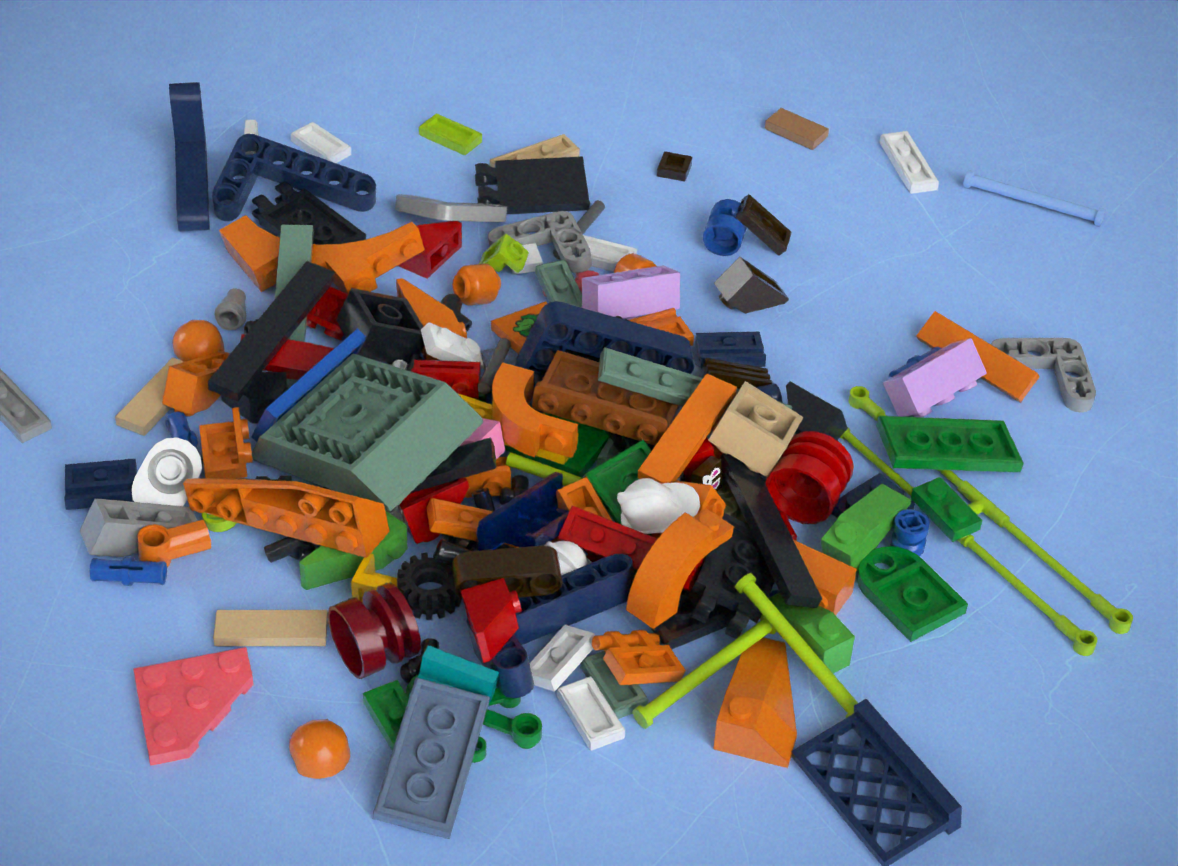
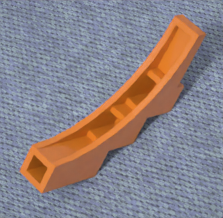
[219,215,425,294]

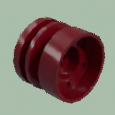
[327,582,421,679]

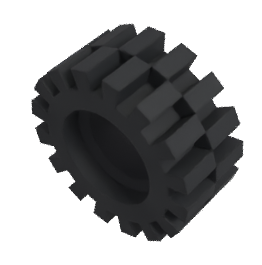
[397,552,461,620]

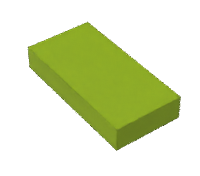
[419,113,482,155]

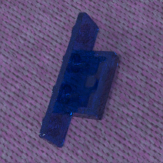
[476,472,569,551]

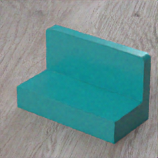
[408,645,499,709]

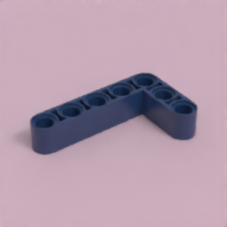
[169,82,210,232]
[212,133,376,221]
[515,301,695,382]
[466,554,635,698]

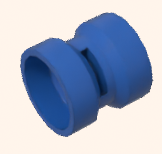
[890,509,930,556]

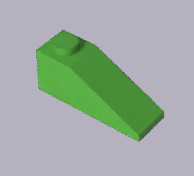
[821,484,911,572]
[299,511,408,590]
[769,592,855,673]

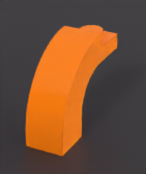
[492,362,578,458]
[626,509,734,629]

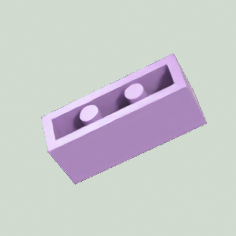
[582,265,680,320]
[883,338,987,417]

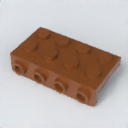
[532,350,680,446]

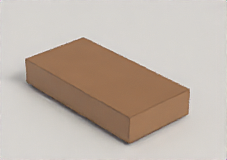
[765,108,829,150]

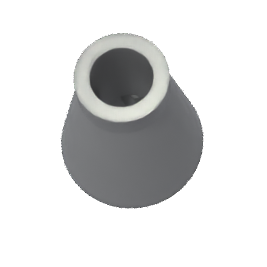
[214,288,246,330]

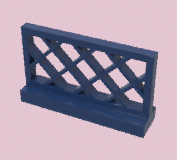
[791,699,962,866]

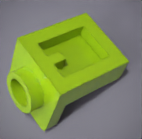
[479,234,529,273]

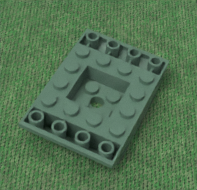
[252,354,484,512]

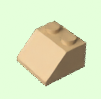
[708,381,803,477]

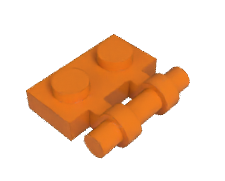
[592,630,686,685]

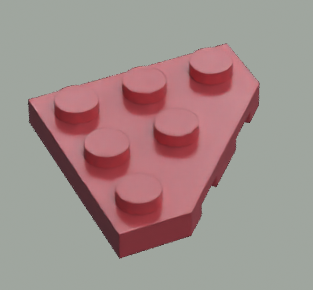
[133,647,253,766]

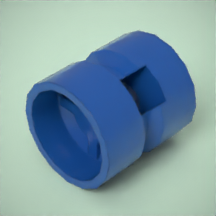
[703,199,747,256]

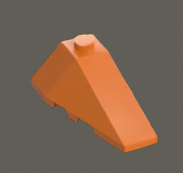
[713,637,797,768]

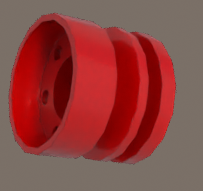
[766,431,854,524]

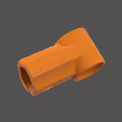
[137,520,211,568]

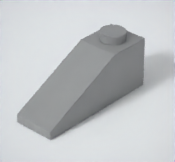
[80,499,197,557]

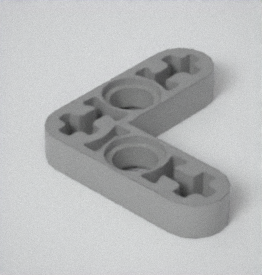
[395,194,507,222]
[488,211,592,273]
[991,338,1096,412]

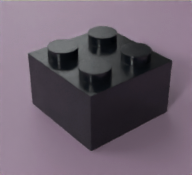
[336,288,424,365]

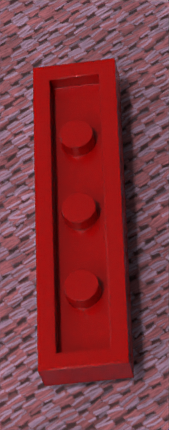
[558,505,704,592]

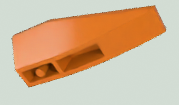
[183,478,390,558]

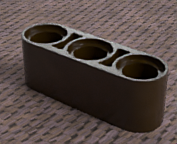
[452,546,563,600]

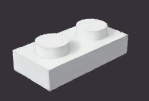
[421,322,484,370]
[529,625,595,692]

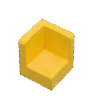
[351,553,397,603]

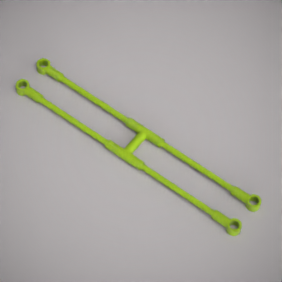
[840,386,1133,656]

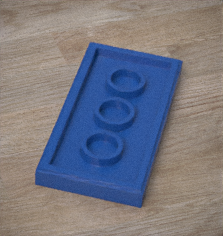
[251,328,366,442]

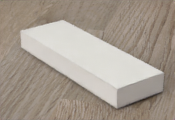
[880,131,939,194]

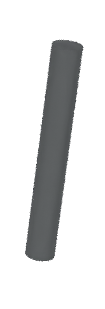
[553,200,605,259]
[478,338,511,394]

